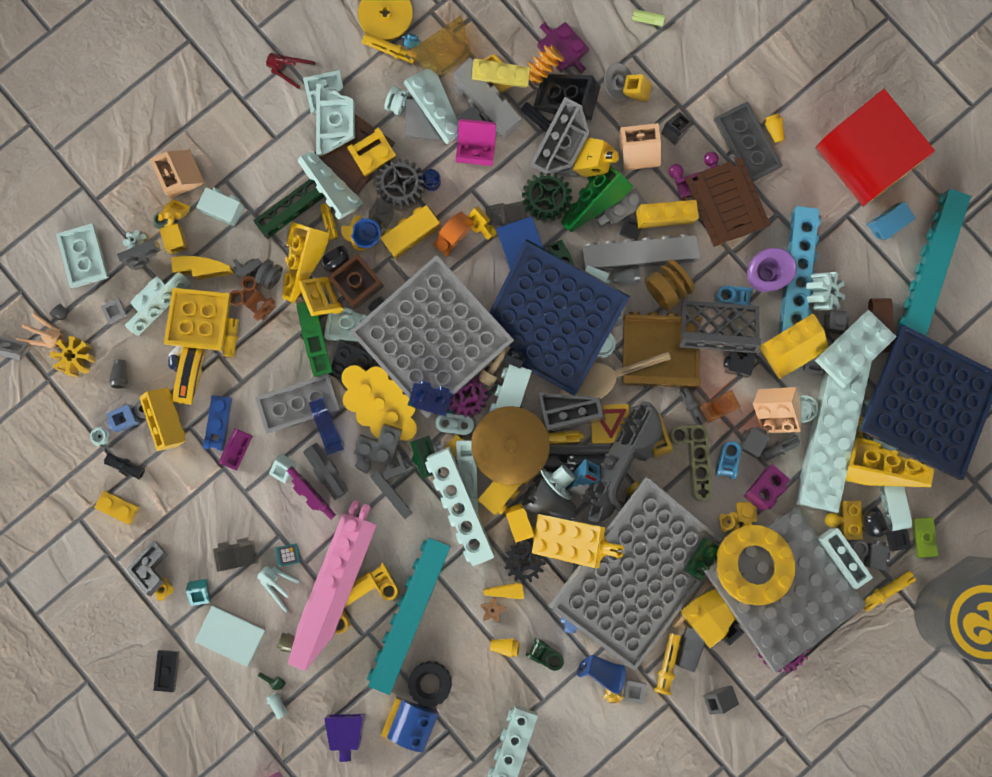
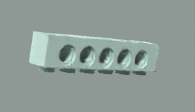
[425,447,495,566]

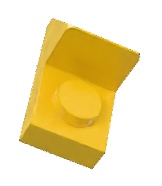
[505,503,534,543]

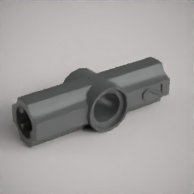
[303,443,349,500]

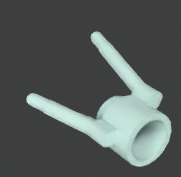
[257,566,299,613]

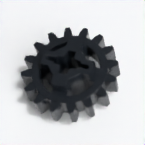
[504,540,546,583]

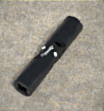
[540,454,606,472]

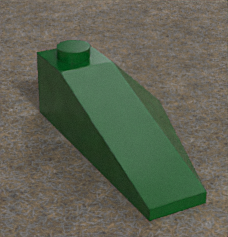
[561,165,634,232]

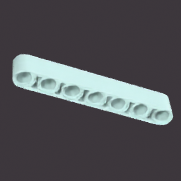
[862,399,912,531]

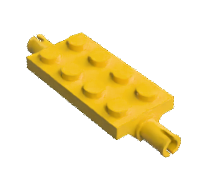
[531,514,624,568]

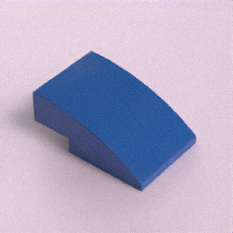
[496,216,543,270]

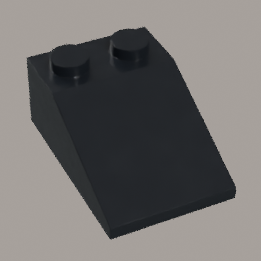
[533,74,601,120]

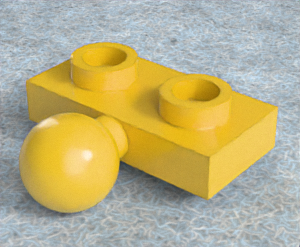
[825,501,863,540]

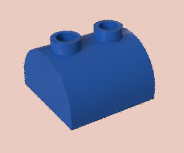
[387,699,439,752]

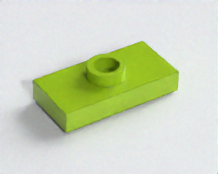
[912,517,938,558]

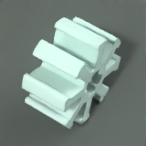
[806,272,845,311]

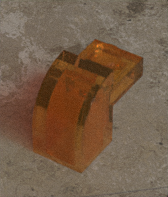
[699,390,741,423]

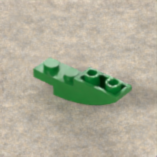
[296,302,333,377]

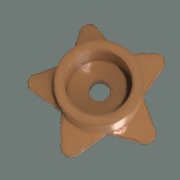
[480,597,506,623]

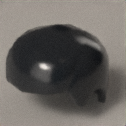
[321,245,350,273]
[862,506,887,537]

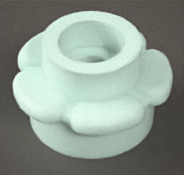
[90,427,109,446]

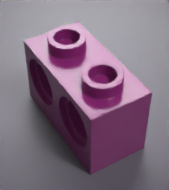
[743,464,790,511]

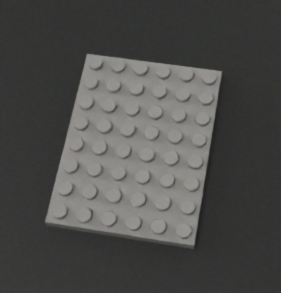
[549,477,723,671]

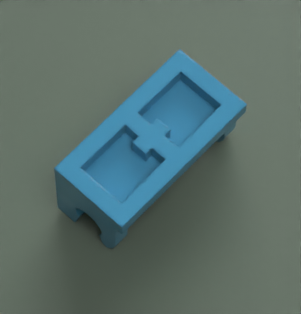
[867,201,916,240]

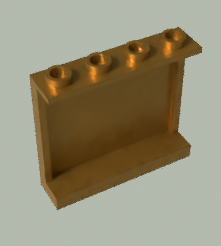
[622,312,703,388]

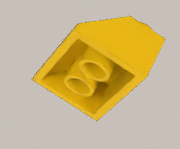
[760,313,828,379]

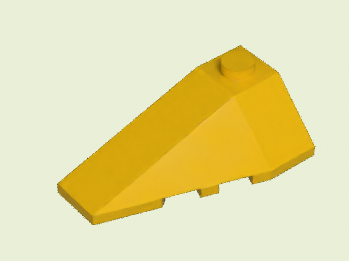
[282,222,330,303]

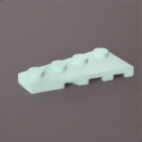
[403,65,458,144]
[298,151,364,220]

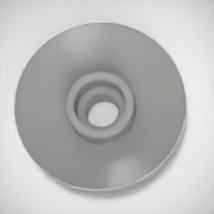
[604,63,632,101]

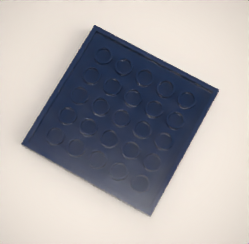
[489,239,630,396]
[859,325,992,480]

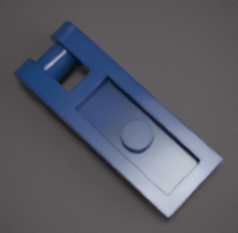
[203,395,232,451]

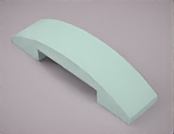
[456,440,478,513]

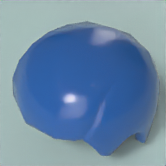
[351,218,381,248]

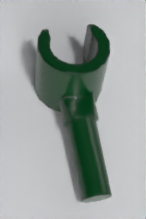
[258,672,286,690]

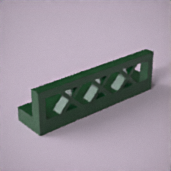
[253,179,326,239]

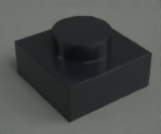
[503,350,527,369]

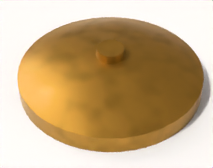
[471,406,550,485]

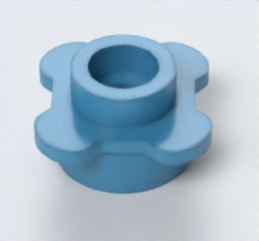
[402,34,422,49]

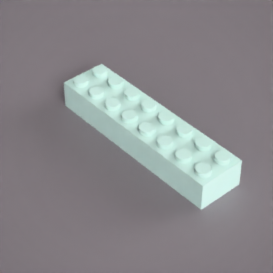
[794,362,872,513]

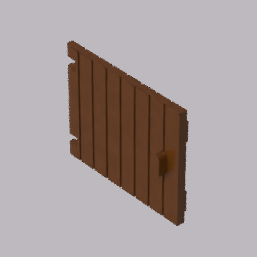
[315,114,395,195]
[685,157,771,247]

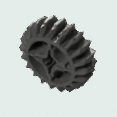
[375,158,426,210]

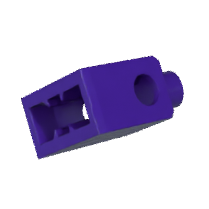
[325,714,365,762]

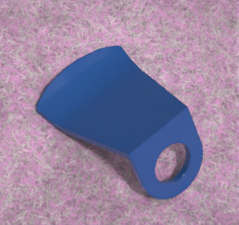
[577,655,626,694]

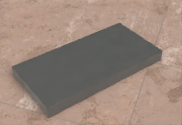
[714,101,783,182]

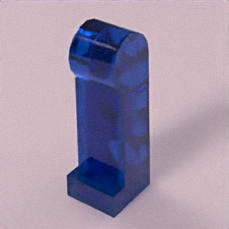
[309,397,345,455]

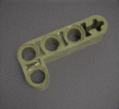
[668,425,712,501]

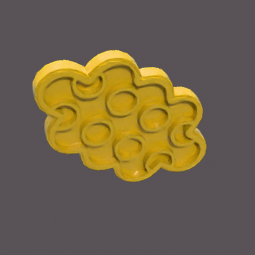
[341,365,418,441]

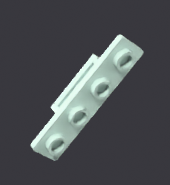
[125,272,191,336]

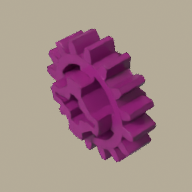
[447,377,488,418]

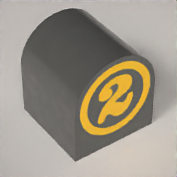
[914,556,992,665]

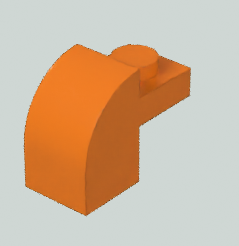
[433,211,475,257]

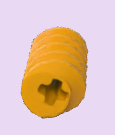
[528,44,564,85]

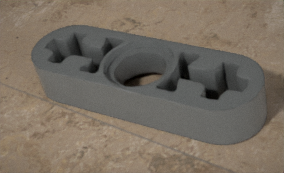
[370,470,413,519]

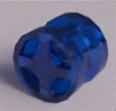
[421,169,441,191]

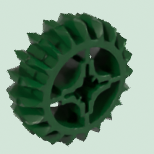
[522,172,573,222]

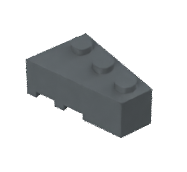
[539,392,606,433]

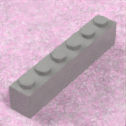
[582,233,699,271]

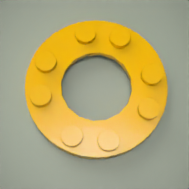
[716,525,795,606]

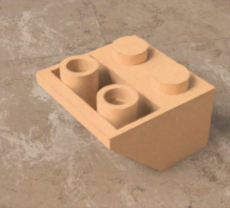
[618,123,661,171]
[150,150,205,199]
[753,387,801,433]

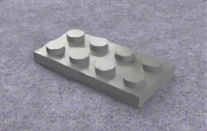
[255,374,341,434]

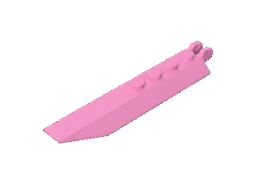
[288,500,377,671]

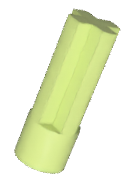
[632,9,665,27]

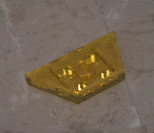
[405,16,471,76]

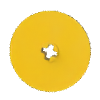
[358,0,413,41]

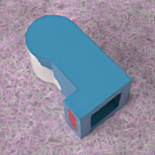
[566,459,601,496]

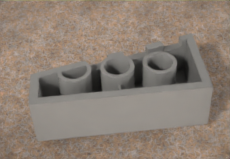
[453,58,521,139]

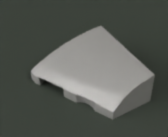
[405,99,442,140]

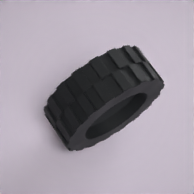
[408,661,452,707]

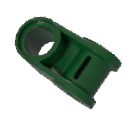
[525,637,564,671]

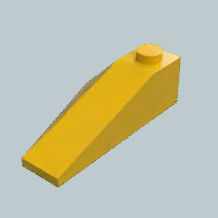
[846,437,934,487]
[681,588,737,648]

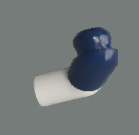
[168,346,183,372]

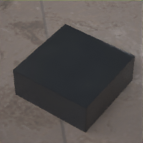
[619,216,642,241]
[886,529,912,552]

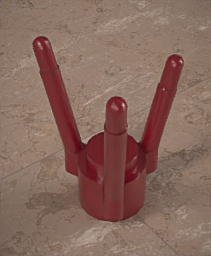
[266,53,315,89]

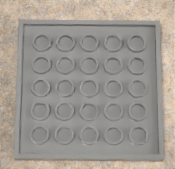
[350,255,514,419]
[704,507,866,673]

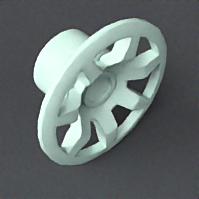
[541,464,576,500]

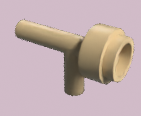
[478,346,511,386]

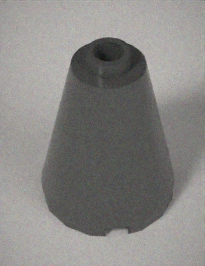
[522,475,578,521]

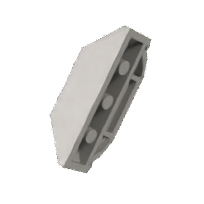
[529,97,589,175]

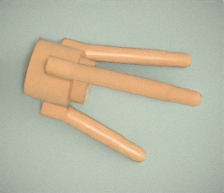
[16,313,63,349]

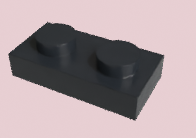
[153,650,179,692]

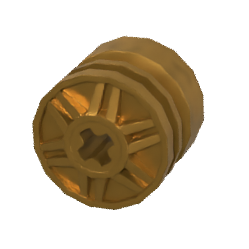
[644,260,695,311]

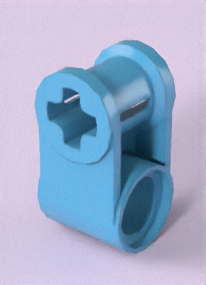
[714,285,753,306]
[715,442,741,480]

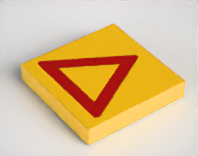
[591,404,629,444]

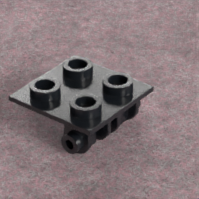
[329,340,375,380]

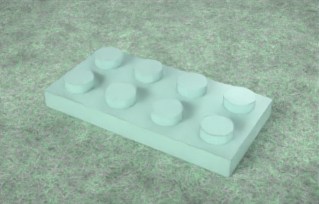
[815,310,897,388]

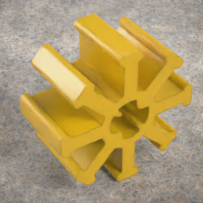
[50,336,96,377]

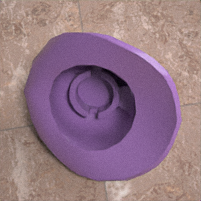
[747,248,797,292]

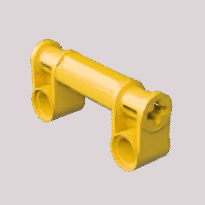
[335,562,400,633]

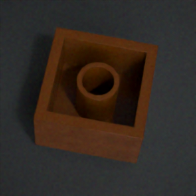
[328,253,384,310]

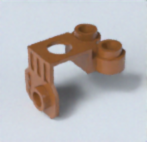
[230,276,276,321]

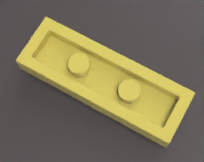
[472,59,530,88]

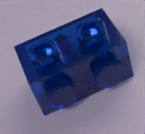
[408,381,453,417]

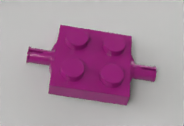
[537,22,589,74]
[286,466,337,520]

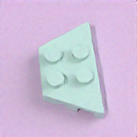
[316,84,355,157]

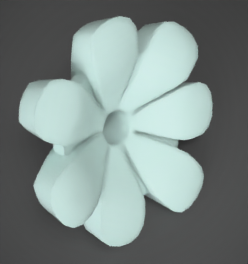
[123,230,147,250]

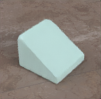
[269,454,297,484]

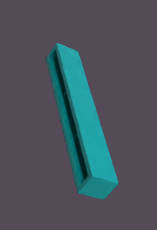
[897,188,971,336]
[366,537,451,696]

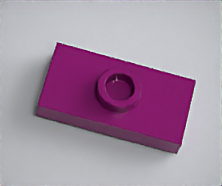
[218,428,253,471]

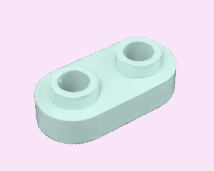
[436,413,474,436]

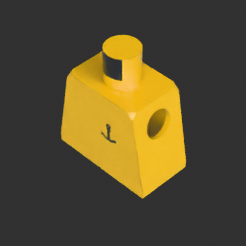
[572,137,619,177]

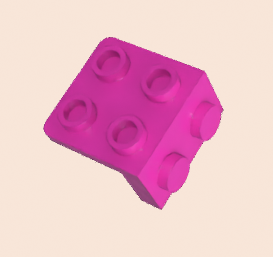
[456,119,496,166]

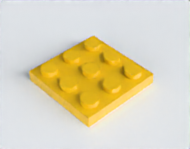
[164,288,231,351]

